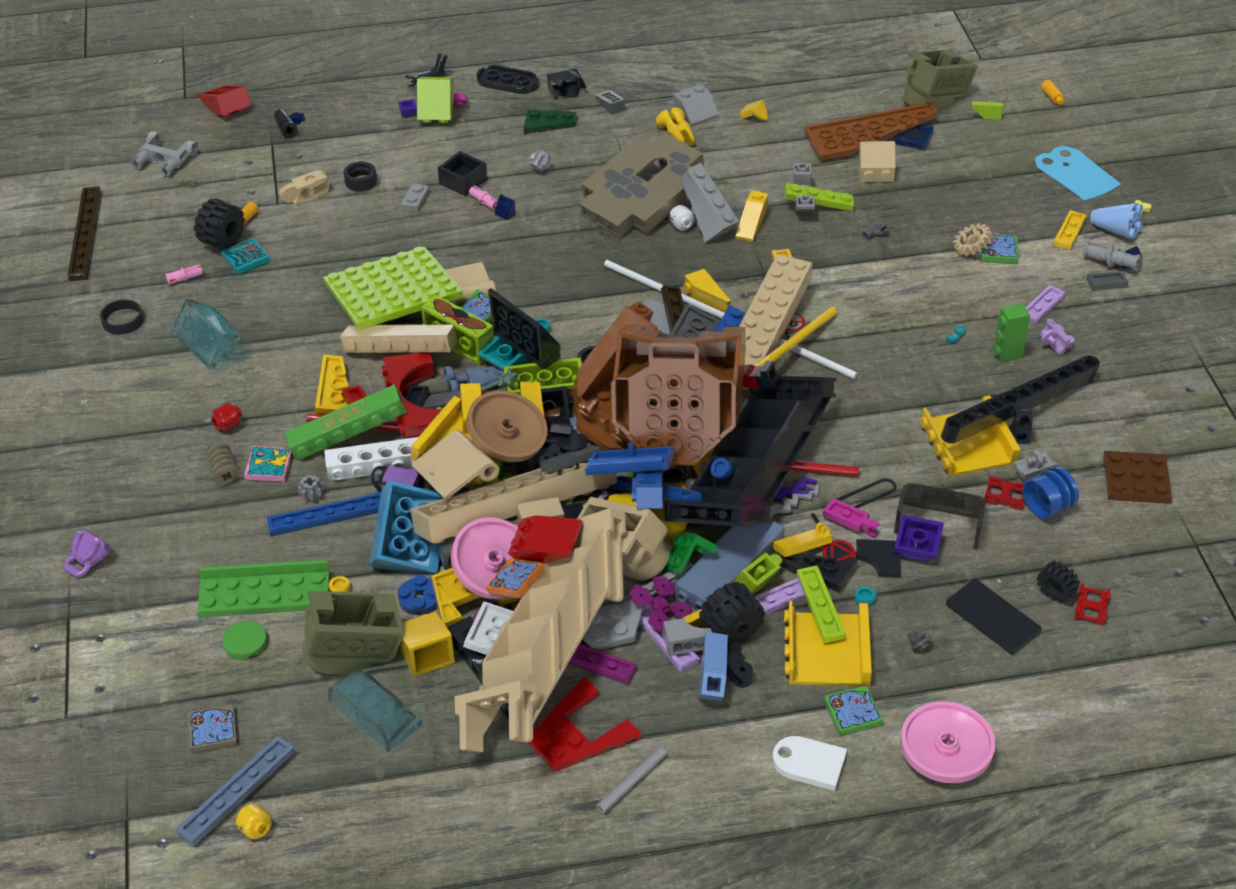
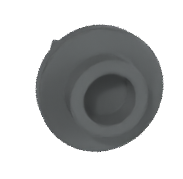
[907,627,931,651]

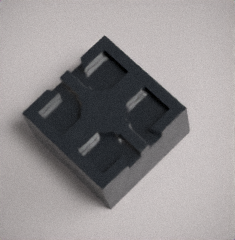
[438,151,487,197]

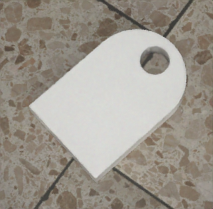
[773,736,847,791]

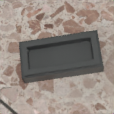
[1086,271,1129,291]

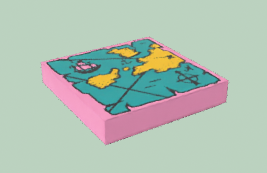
[244,446,293,482]

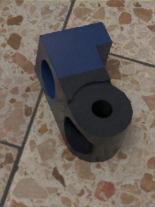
[1009,409,1033,444]

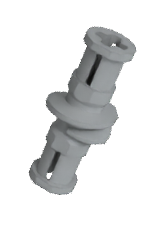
[1083,242,1141,271]

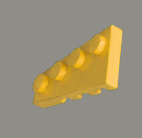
[315,354,349,414]

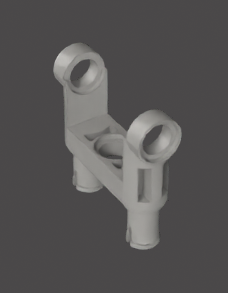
[131,131,198,176]

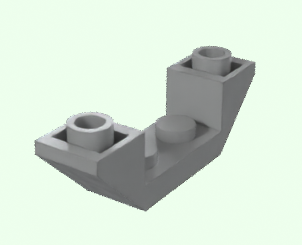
[793,163,815,212]

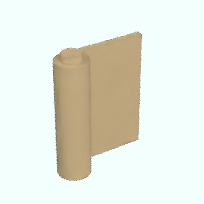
[445,262,496,306]
[411,430,499,500]

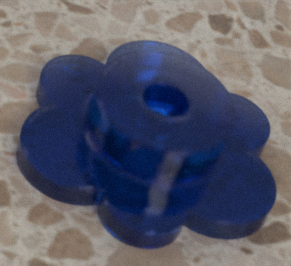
[289,112,305,125]

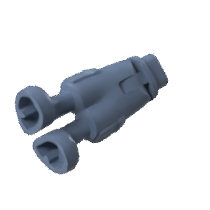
[444,366,504,392]

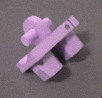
[1040,319,1075,355]

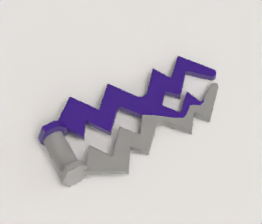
[770,477,819,518]

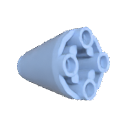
[1090,203,1143,239]

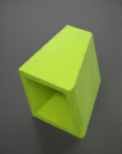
[417,77,455,123]

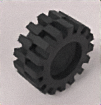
[1037,561,1080,602]

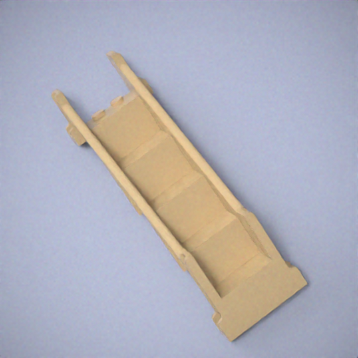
[455,508,626,753]

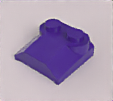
[894,515,944,562]

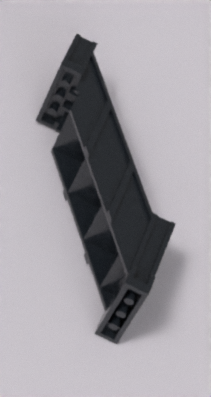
[665,376,837,527]

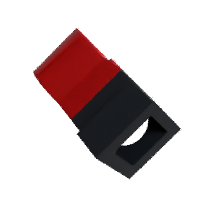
[743,361,779,388]

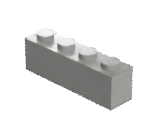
[681,163,739,244]

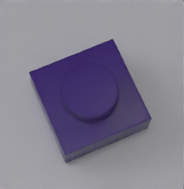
[398,99,417,116]

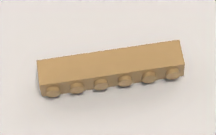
[340,324,458,353]

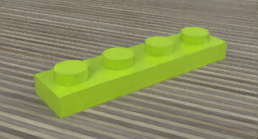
[784,183,854,211]
[796,566,846,643]

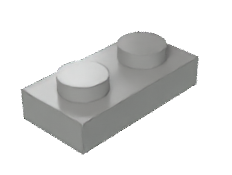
[401,183,429,212]

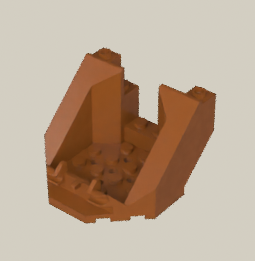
[572,301,699,451]
[611,324,746,465]

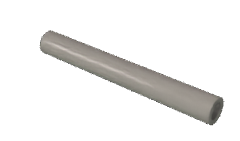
[596,746,667,814]

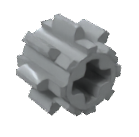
[529,150,551,172]
[298,475,324,502]

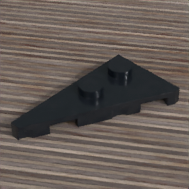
[777,554,858,591]

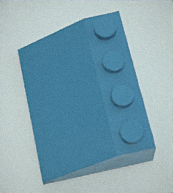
[369,480,444,574]

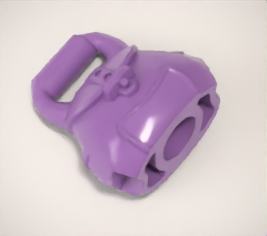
[64,529,111,578]

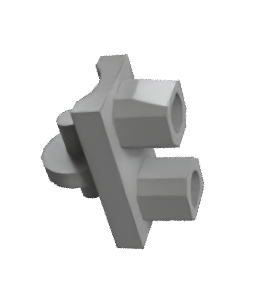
[1013,450,1056,483]

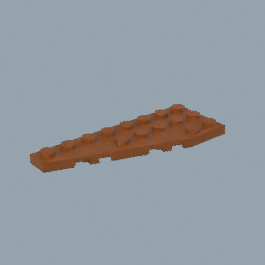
[805,102,938,161]

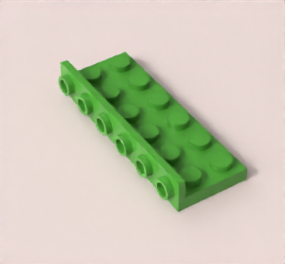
[197,560,330,618]

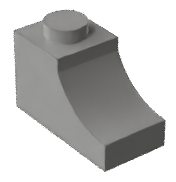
[663,618,712,656]

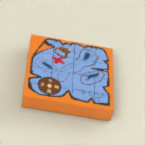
[485,558,545,598]

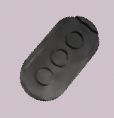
[477,65,539,94]

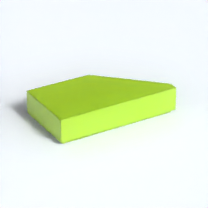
[972,101,1003,120]

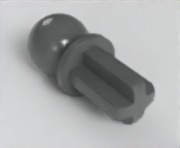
[675,465,696,490]

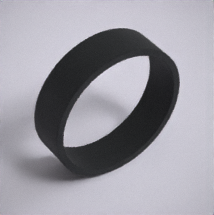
[100,299,144,335]

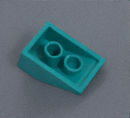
[478,336,533,371]

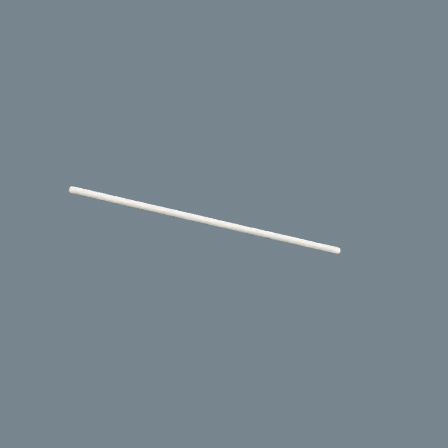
[604,260,858,379]

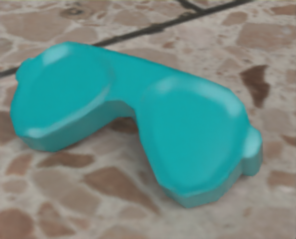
[946,325,966,343]

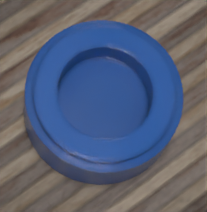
[711,458,733,480]

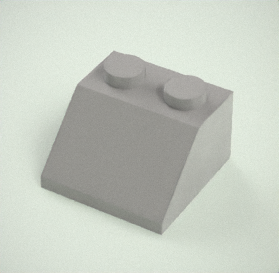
[673,84,719,127]

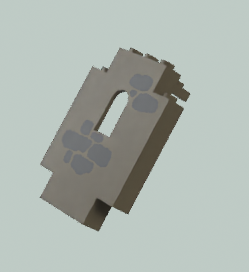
[579,133,704,238]

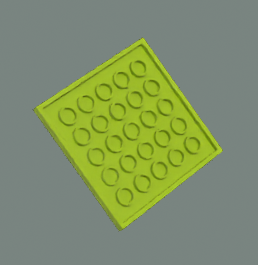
[323,246,464,330]

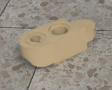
[279,170,330,205]

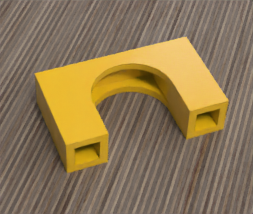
[460,382,544,433]

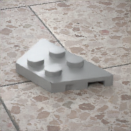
[581,600,643,650]

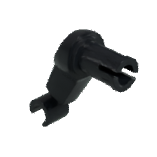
[405,53,448,86]

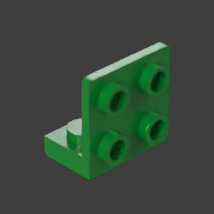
[664,531,718,574]

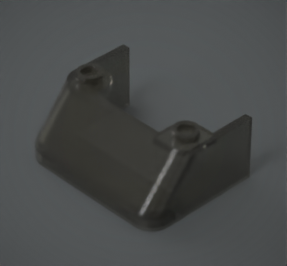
[894,483,986,550]

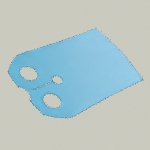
[1035,146,1121,201]

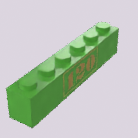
[285,384,407,461]

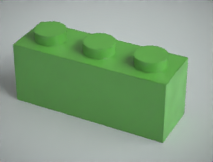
[993,303,1030,363]

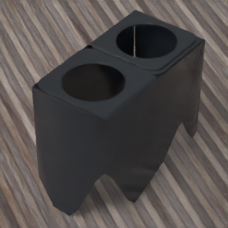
[547,68,586,99]

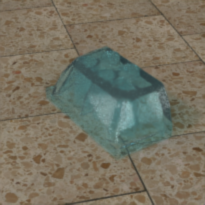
[171,299,243,369]
[328,670,422,752]

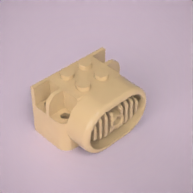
[578,497,670,581]

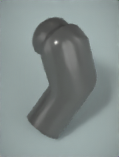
[862,223,889,239]

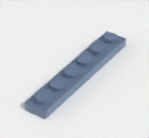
[176,735,295,847]

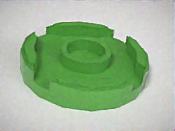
[222,621,267,660]

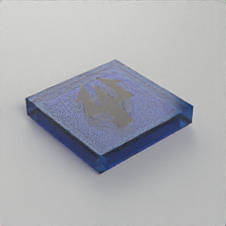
[893,124,934,150]

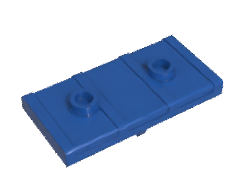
[585,442,675,476]

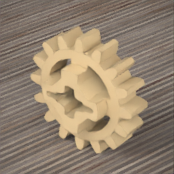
[953,223,993,256]

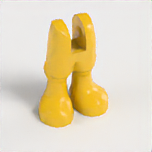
[655,107,695,146]

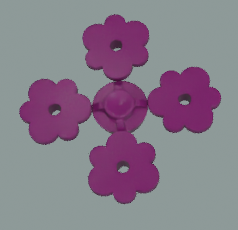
[629,576,693,632]

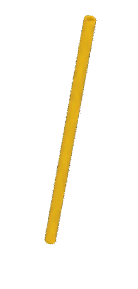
[742,307,837,387]

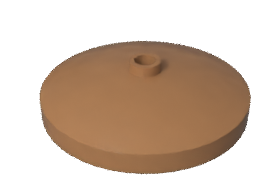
[466,391,548,462]

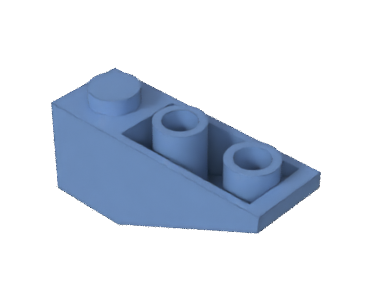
[697,632,728,702]

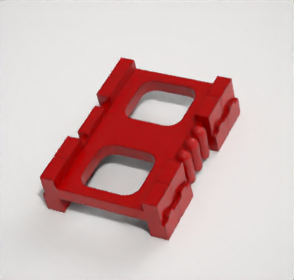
[984,476,1024,511]
[1074,583,1111,626]

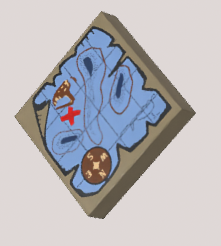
[187,704,237,753]

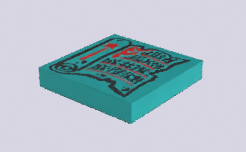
[221,238,270,275]

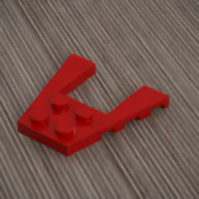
[528,677,642,772]

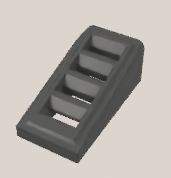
[596,90,625,114]

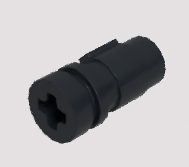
[274,109,298,138]

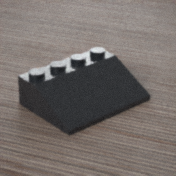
[488,288,561,370]

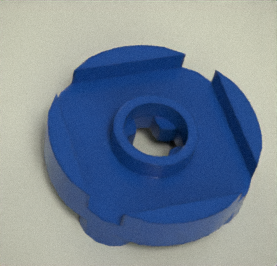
[397,574,438,615]

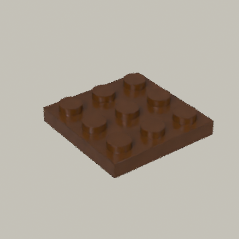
[1103,451,1172,504]

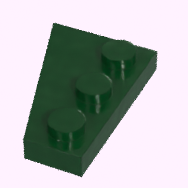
[523,109,577,134]

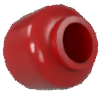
[211,402,242,432]

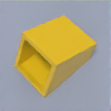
[399,612,455,677]

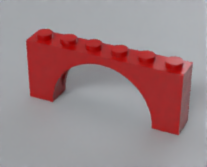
[381,352,442,439]

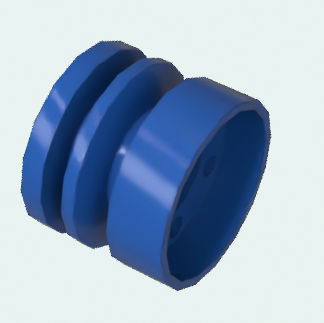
[1022,466,1079,519]

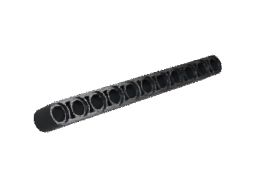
[941,355,1100,444]

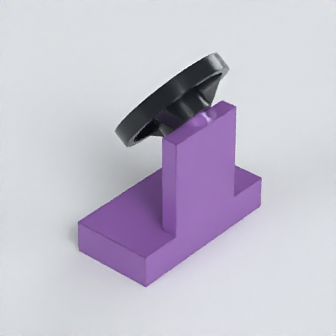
[371,466,424,492]

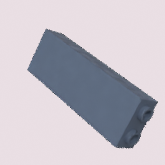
[675,520,785,611]

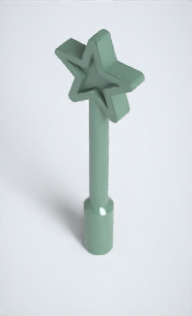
[481,368,519,391]

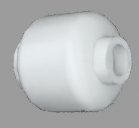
[669,205,695,231]

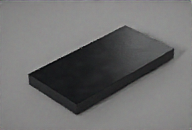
[946,578,1042,655]

